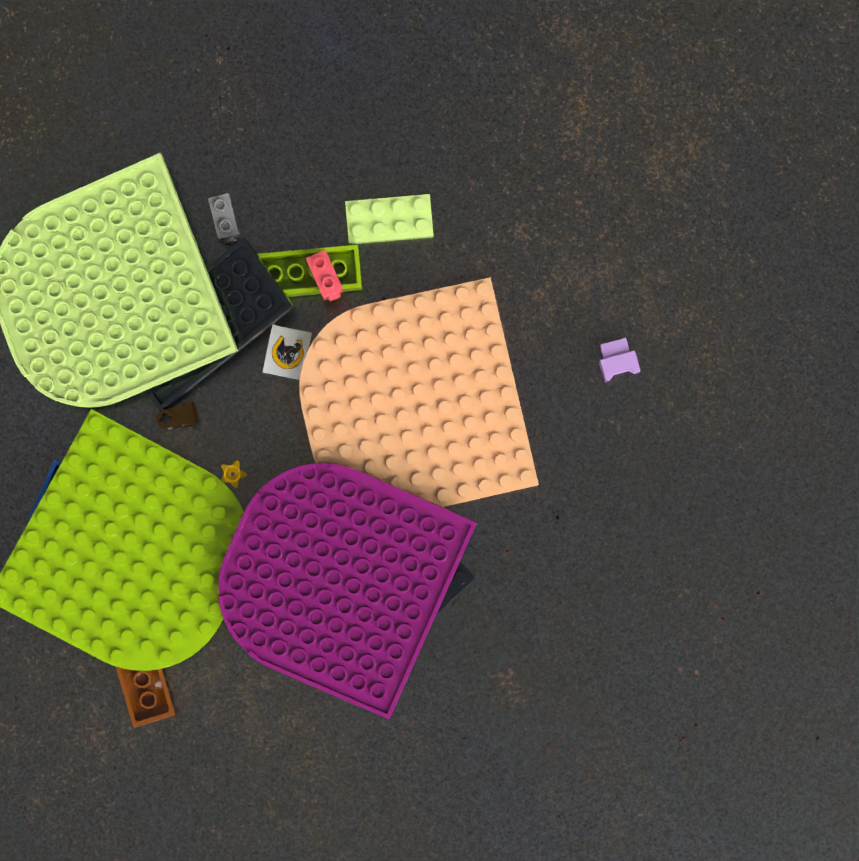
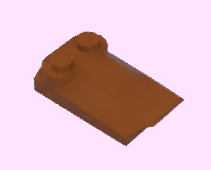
[115,666,175,728]

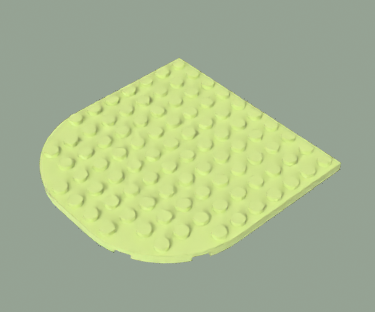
[0,153,238,408]

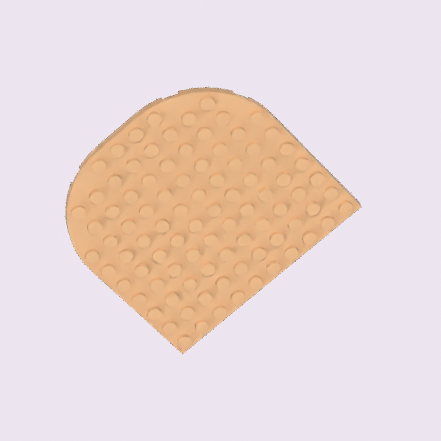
[299,277,539,507]

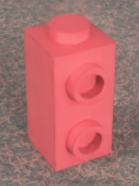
[306,250,344,301]

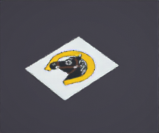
[263,325,312,380]

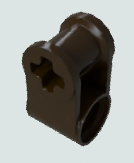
[156,402,199,430]

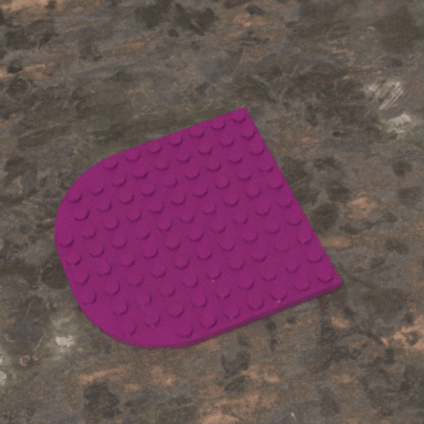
[218,463,477,719]

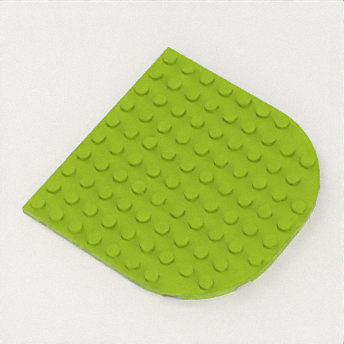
[0,409,244,671]

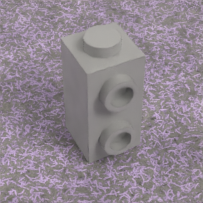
[208,193,240,244]

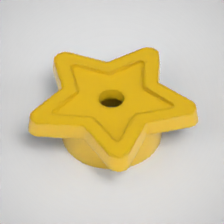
[221,460,247,488]

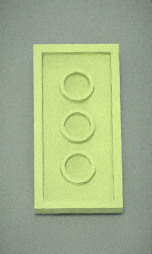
[345,194,434,245]

